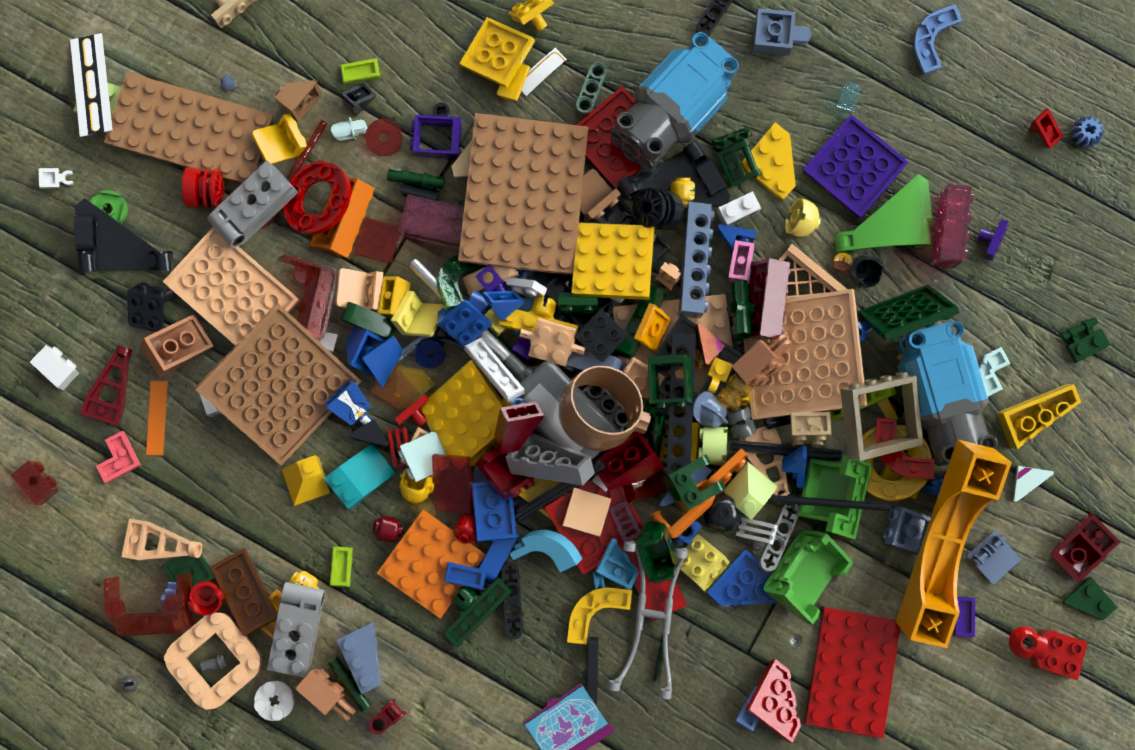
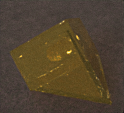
[394,366,435,409]

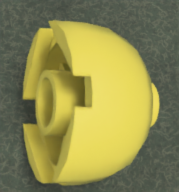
[785,198,820,237]

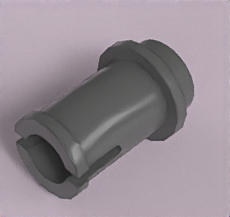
[200,654,227,674]

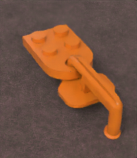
[650,448,747,538]

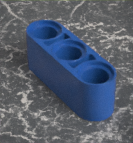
[479,532,520,583]

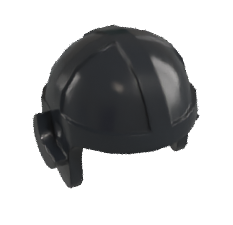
[850,255,884,288]

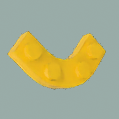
[567,588,632,645]

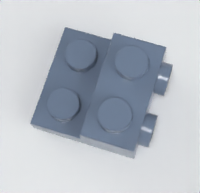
[883,506,931,554]

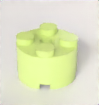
[699,426,728,465]

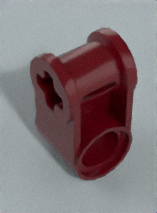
[369,698,406,734]

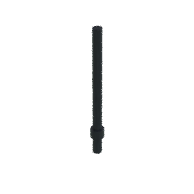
[771,494,891,511]

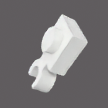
[39,168,73,189]

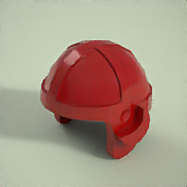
[187,581,225,615]

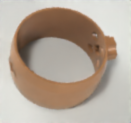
[558,366,651,451]

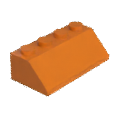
[309,178,375,258]

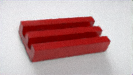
[387,427,409,469]

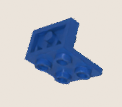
[437,300,492,347]

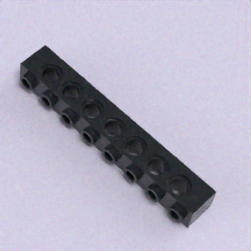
[662,334,696,491]

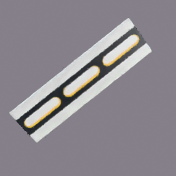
[70,33,113,137]

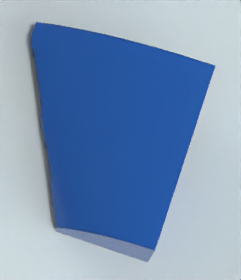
[361,336,403,388]

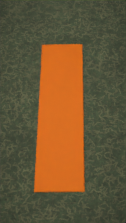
[146,381,168,455]

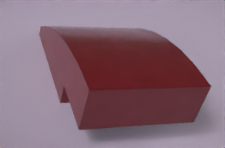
[1050,512,1121,582]

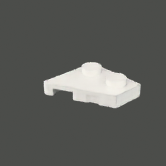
[506,277,547,299]

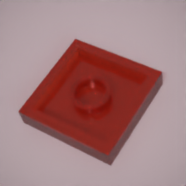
[355,217,402,264]

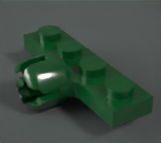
[444,577,513,648]

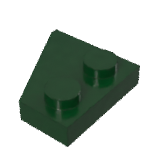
[1062,577,1118,620]

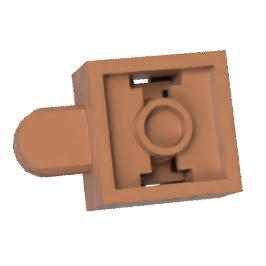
[732,334,793,387]
[295,668,356,721]

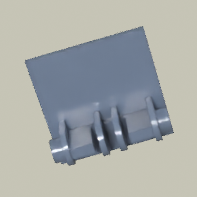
[967,530,1022,585]

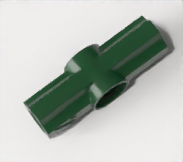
[729,280,754,340]

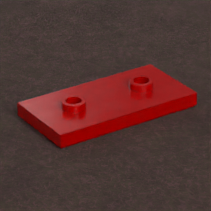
[623,550,687,622]

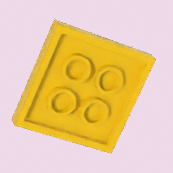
[459,17,535,88]

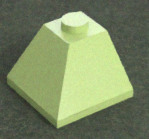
[723,462,778,520]

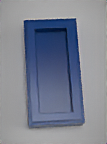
[444,562,487,590]

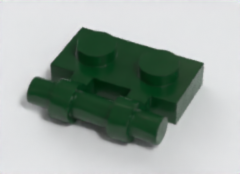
[1061,317,1111,363]

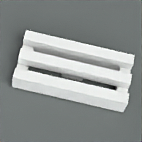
[736,517,778,545]

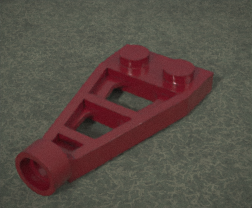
[80,345,133,426]

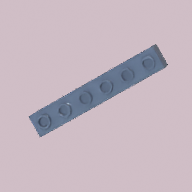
[678,202,714,318]

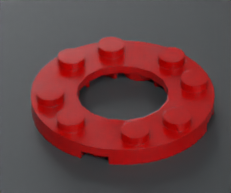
[283,161,351,235]

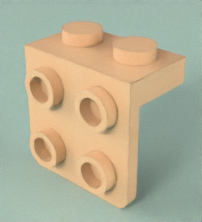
[335,268,384,311]

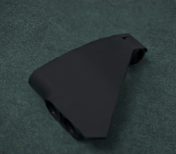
[617,141,731,207]
[74,198,174,272]

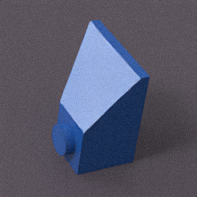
[346,326,385,377]

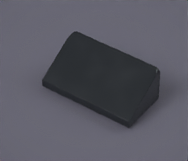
[399,183,440,204]

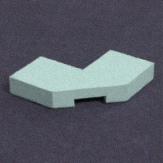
[979,347,1011,396]

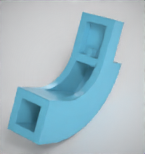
[509,530,582,572]

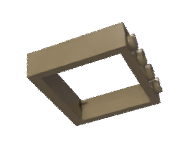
[840,372,923,461]

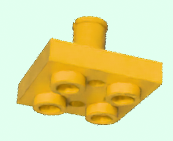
[508,0,554,31]

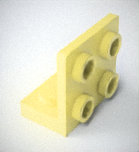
[391,290,448,337]
[676,534,731,593]

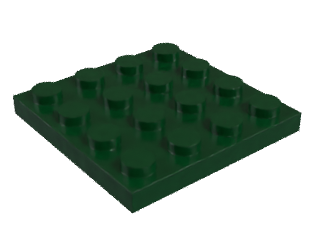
[858,285,959,341]

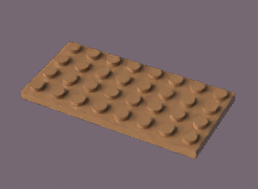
[104,72,274,184]

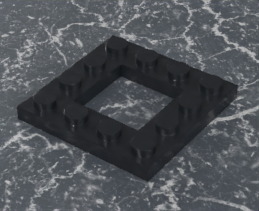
[654,315,743,404]

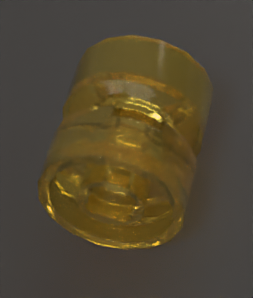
[717,375,753,411]

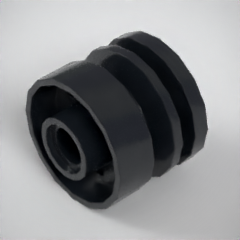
[632,188,683,231]

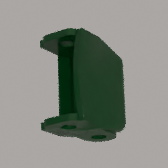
[636,521,676,583]

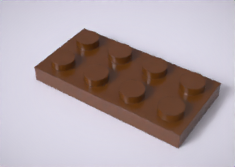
[210,548,278,637]

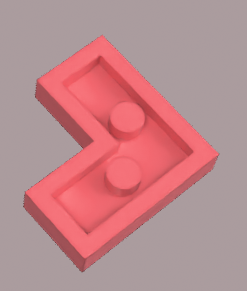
[96,431,141,484]

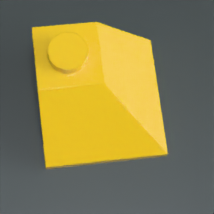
[282,455,331,506]

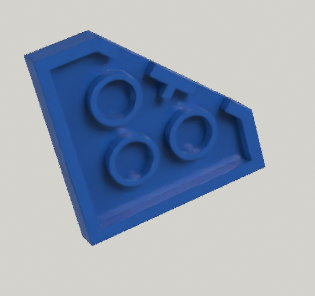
[706,549,777,606]

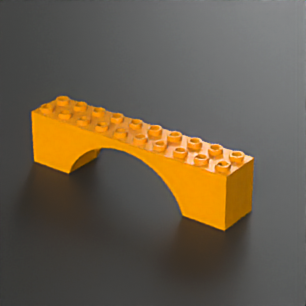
[896,439,1012,648]

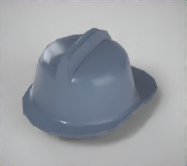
[692,391,728,428]

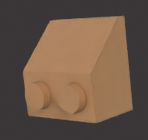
[275,80,322,122]

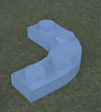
[913,4,962,75]

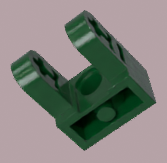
[662,454,726,513]

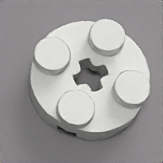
[254,681,295,721]

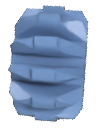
[1071,115,1105,148]

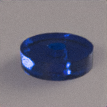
[414,338,446,368]

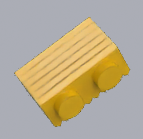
[377,276,411,319]

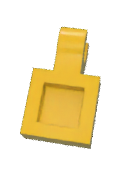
[707,357,733,394]

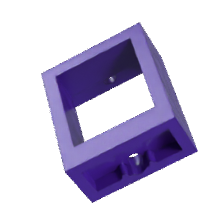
[410,115,462,159]

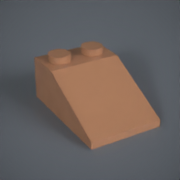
[140,314,214,378]

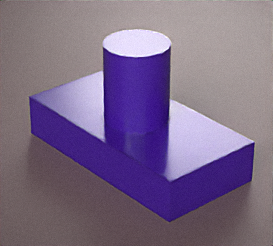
[978,219,1008,261]

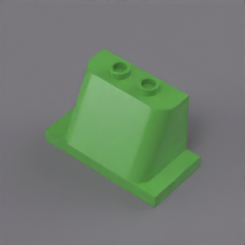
[797,454,872,539]

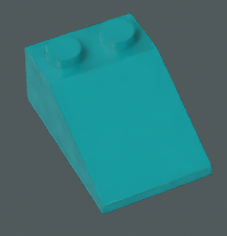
[324,444,396,510]

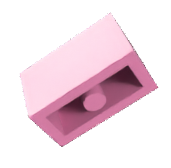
[728,240,754,283]

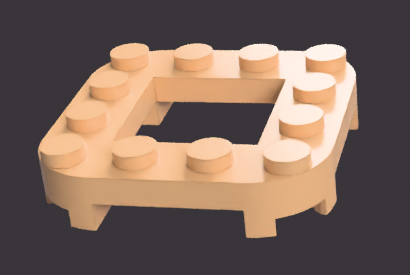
[164,612,262,710]

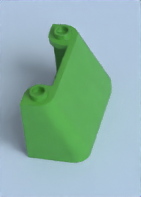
[763,530,853,625]

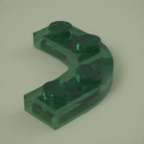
[437,255,485,311]

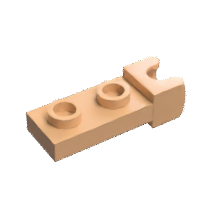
[655,262,681,292]

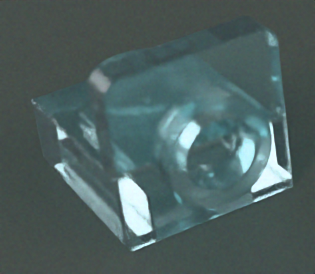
[836,81,862,112]

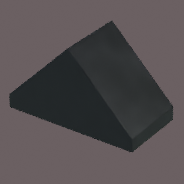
[340,83,376,116]
[350,419,390,448]

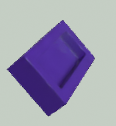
[954,597,976,637]

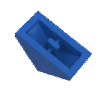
[482,291,524,321]

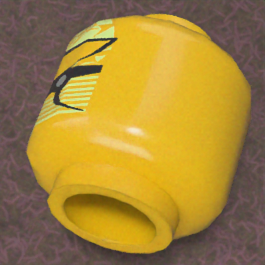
[670,178,695,205]

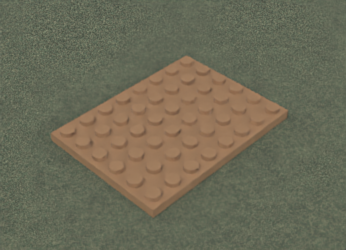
[458,113,588,275]

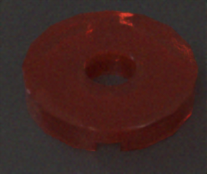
[365,118,403,156]

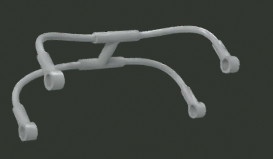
[608,541,688,699]

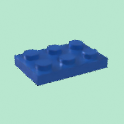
[472,482,517,542]

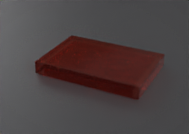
[432,454,474,514]

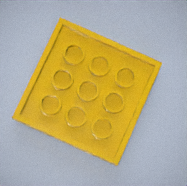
[572,223,654,300]
[419,360,506,469]

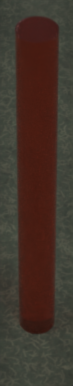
[286,120,327,182]

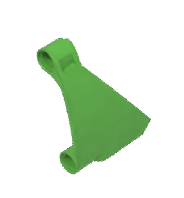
[834,174,932,254]

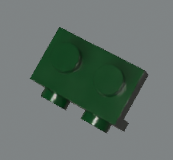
[558,292,598,314]

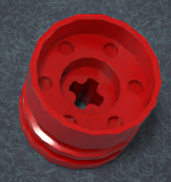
[182,167,224,209]

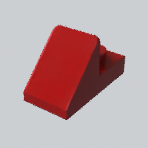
[1028,108,1063,149]

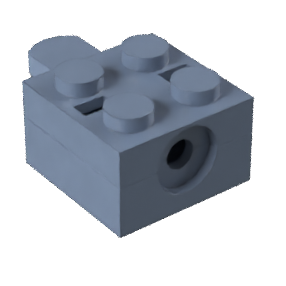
[752,8,811,56]

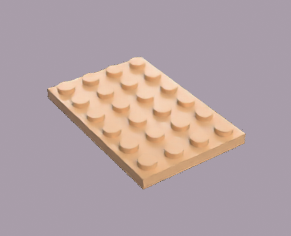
[163,227,300,346]

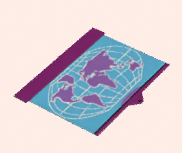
[523,684,615,750]

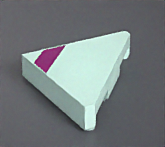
[1012,466,1054,502]

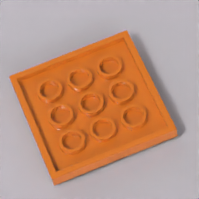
[377,509,486,619]

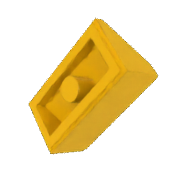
[497,64,530,101]

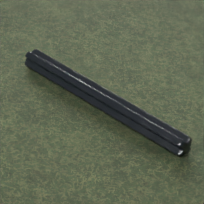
[730,440,842,460]
[514,459,605,524]

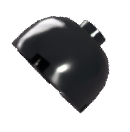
[703,494,742,533]

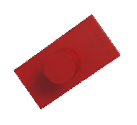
[395,394,429,427]

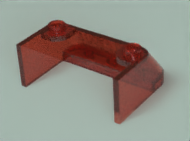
[277,254,338,341]
[103,573,193,636]

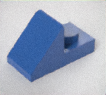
[717,224,757,253]
[782,446,807,488]

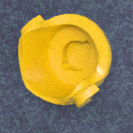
[399,469,434,503]

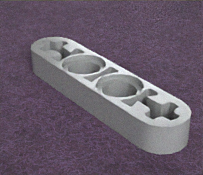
[758,504,799,573]

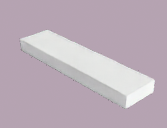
[465,338,525,402]

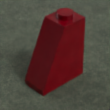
[493,401,544,454]

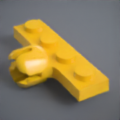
[499,296,579,342]

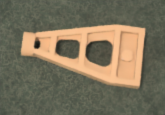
[738,426,790,504]
[121,519,202,561]

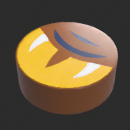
[833,252,853,272]

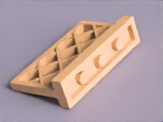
[779,244,848,299]

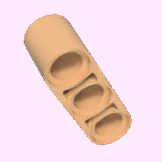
[462,266,519,297]

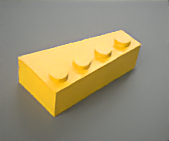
[996,384,1081,449]

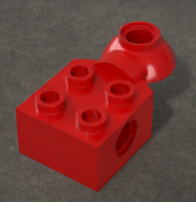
[1008,626,1088,680]

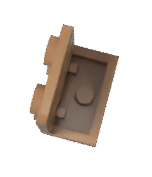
[580,169,621,221]

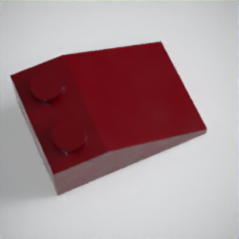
[592,432,664,491]

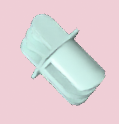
[331,117,368,141]

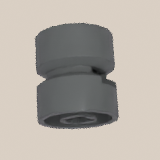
[726,405,757,440]

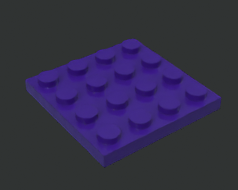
[802,114,909,219]

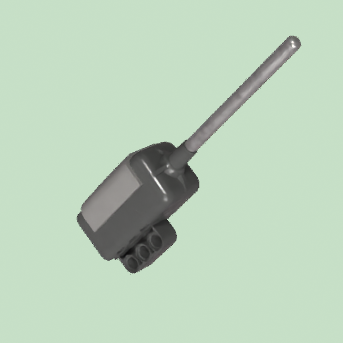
[409,259,627,462]

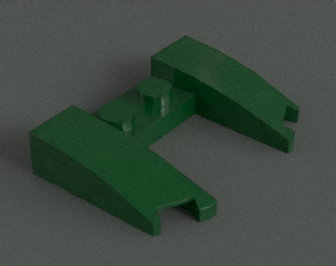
[613,285,666,360]

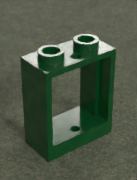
[648,354,693,409]

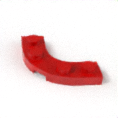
[876,418,935,480]

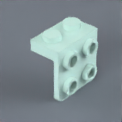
[398,432,450,482]

